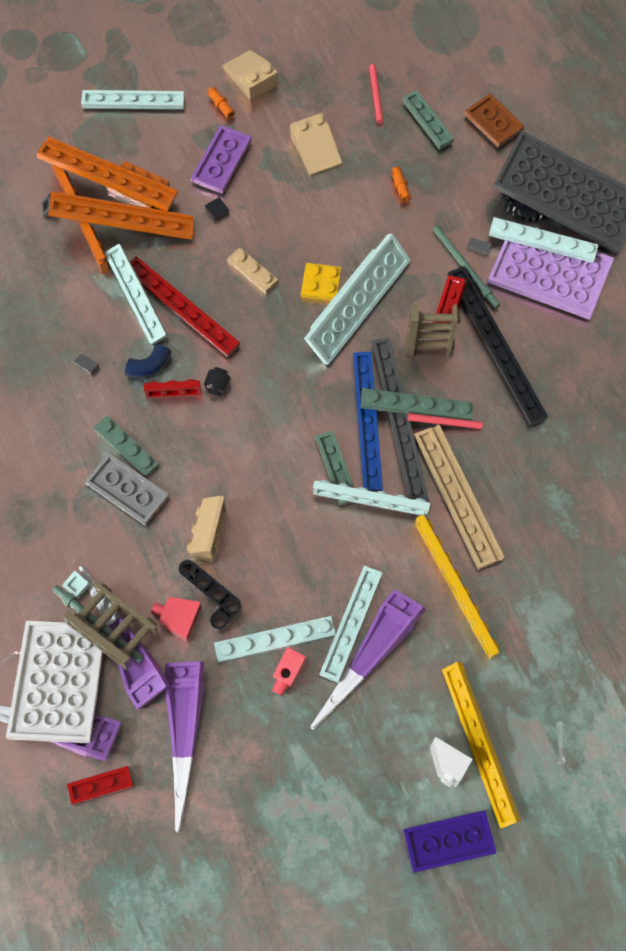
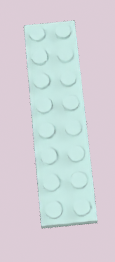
[304,234,411,365]

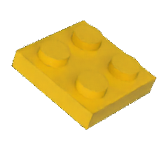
[301,263,341,301]

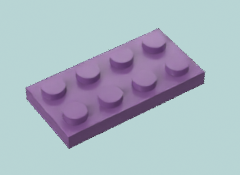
[191,125,252,194]

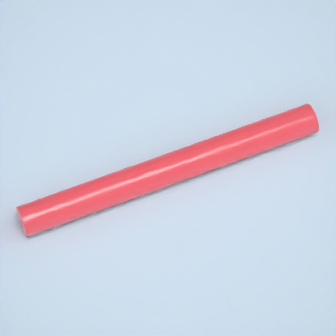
[369,64,383,124]
[407,413,483,429]

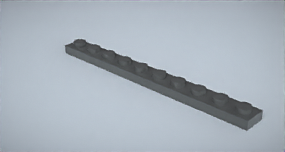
[372,337,431,510]

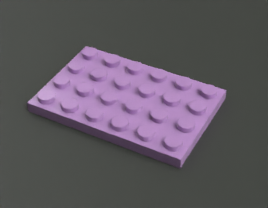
[488,222,614,320]

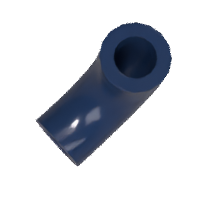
[125,345,172,378]

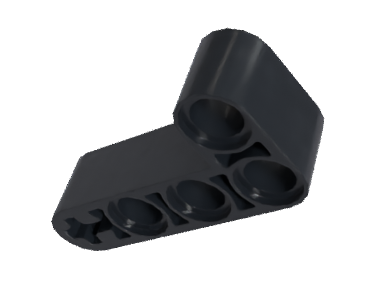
[179,560,242,634]

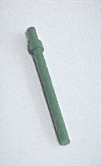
[433,226,500,309]
[52,585,144,663]

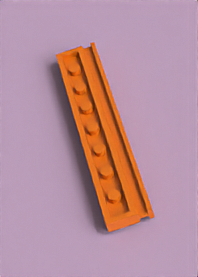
[37,136,178,212]
[51,164,109,274]
[48,191,194,240]

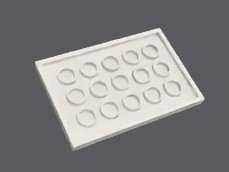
[6,621,106,743]

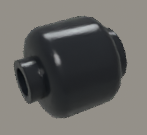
[204,367,231,396]

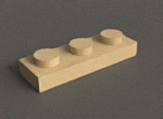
[227,247,278,294]

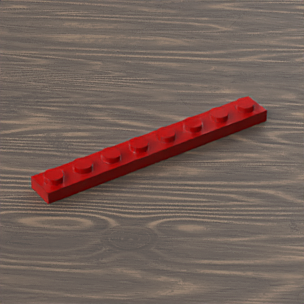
[130,256,240,358]

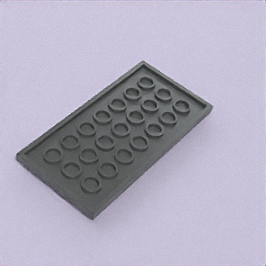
[492,130,626,254]

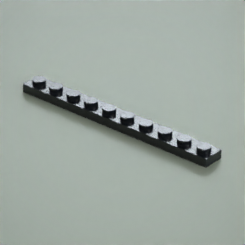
[447,266,548,426]

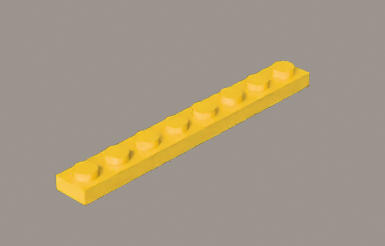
[415,514,500,660]
[442,662,521,829]

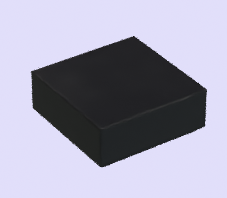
[205,197,229,221]

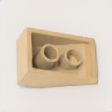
[223,50,278,101]
[290,113,342,176]

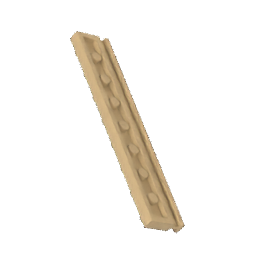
[414,424,505,570]

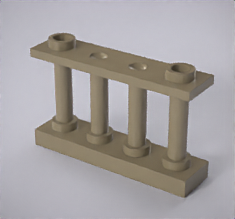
[406,304,461,356]
[63,581,159,670]

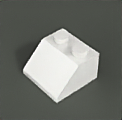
[430,737,472,787]

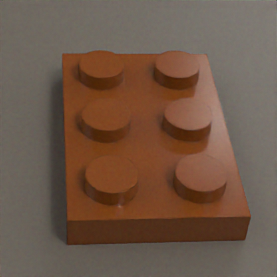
[464,93,525,148]

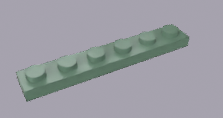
[361,388,473,421]

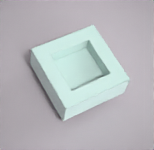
[62,571,91,599]

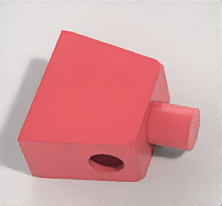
[151,597,202,642]
[272,647,309,696]

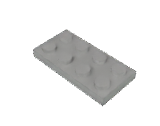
[84,453,169,526]

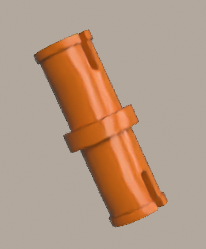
[207,87,235,119]
[390,166,412,202]

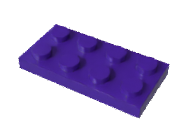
[403,810,497,873]

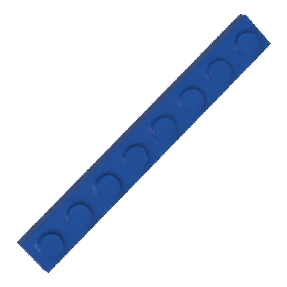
[353,352,383,492]

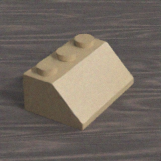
[187,496,227,564]

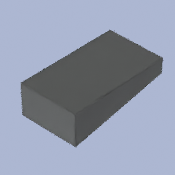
[466,238,492,256]
[74,353,99,375]

